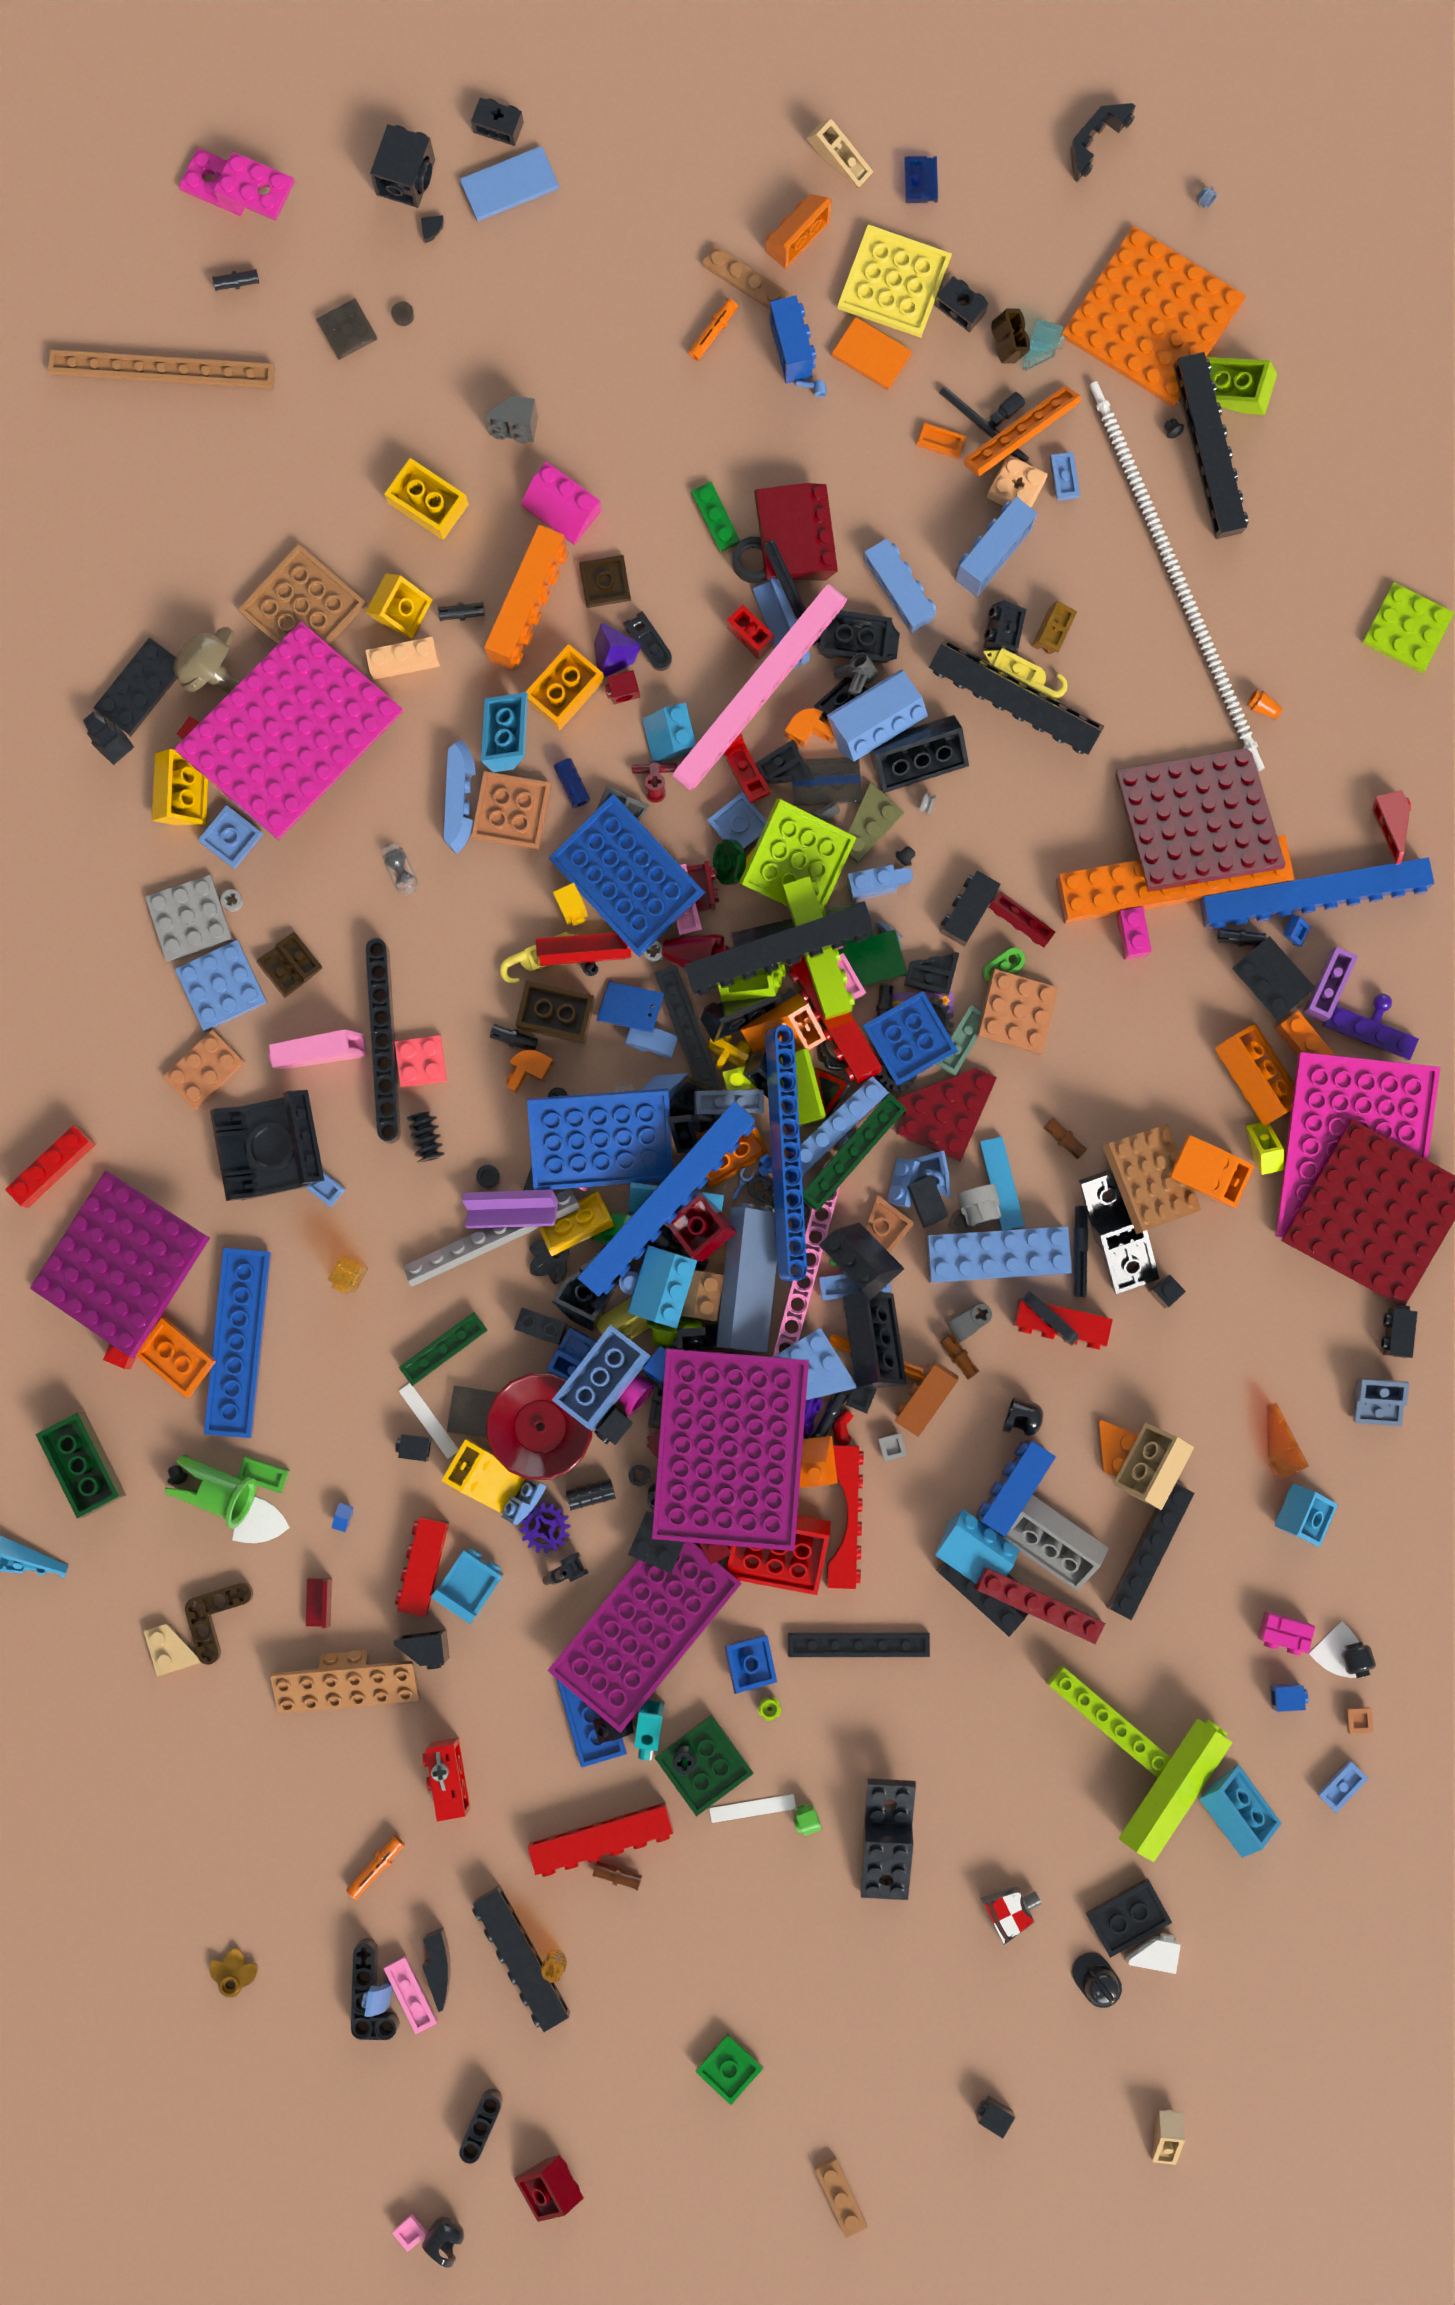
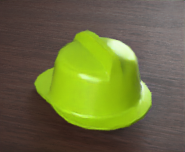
[646,1318,703,1348]

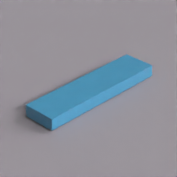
[979,1136,1025,1231]

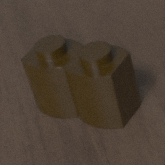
[991,308,1030,364]

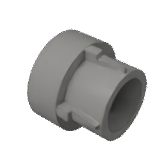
[957,1184,1002,1226]

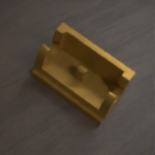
[1032,601,1077,654]

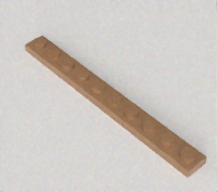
[48,350,275,389]

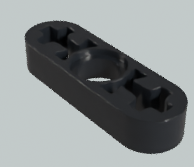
[748,1177,809,1219]
[1021,1291,1080,1346]

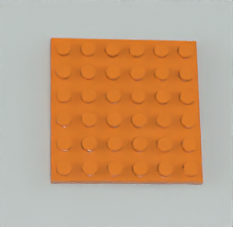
[1061,225,1246,407]

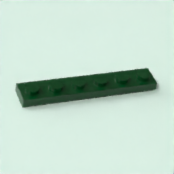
[803,1093,907,1212]

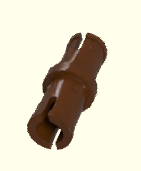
[1043,1118,1087,1159]
[940,1333,979,1380]
[592,1861,642,1891]

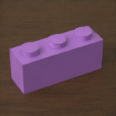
[1303,947,1358,1023]

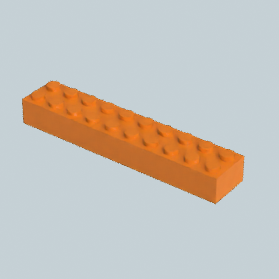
[1056,835,1294,924]

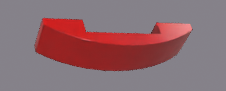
[724,733,771,804]

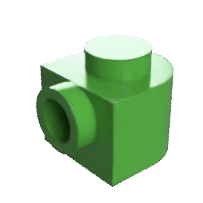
[793,1804,822,1837]

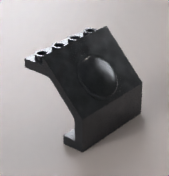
[210,1090,325,1201]

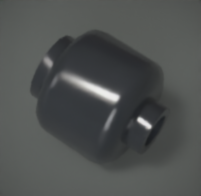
[1341,1642,1376,1678]

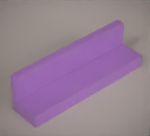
[462,1190,558,1228]

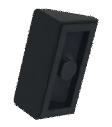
[907,1175,948,1228]

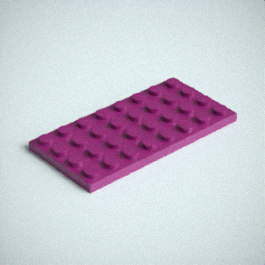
[547,1542,742,1733]

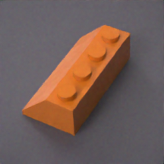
[1215,1023,1294,1126]

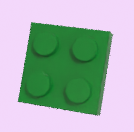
[695,2033,763,2105]

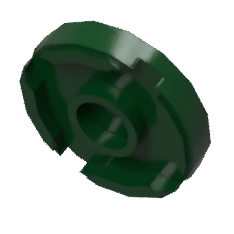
[713,839,746,885]

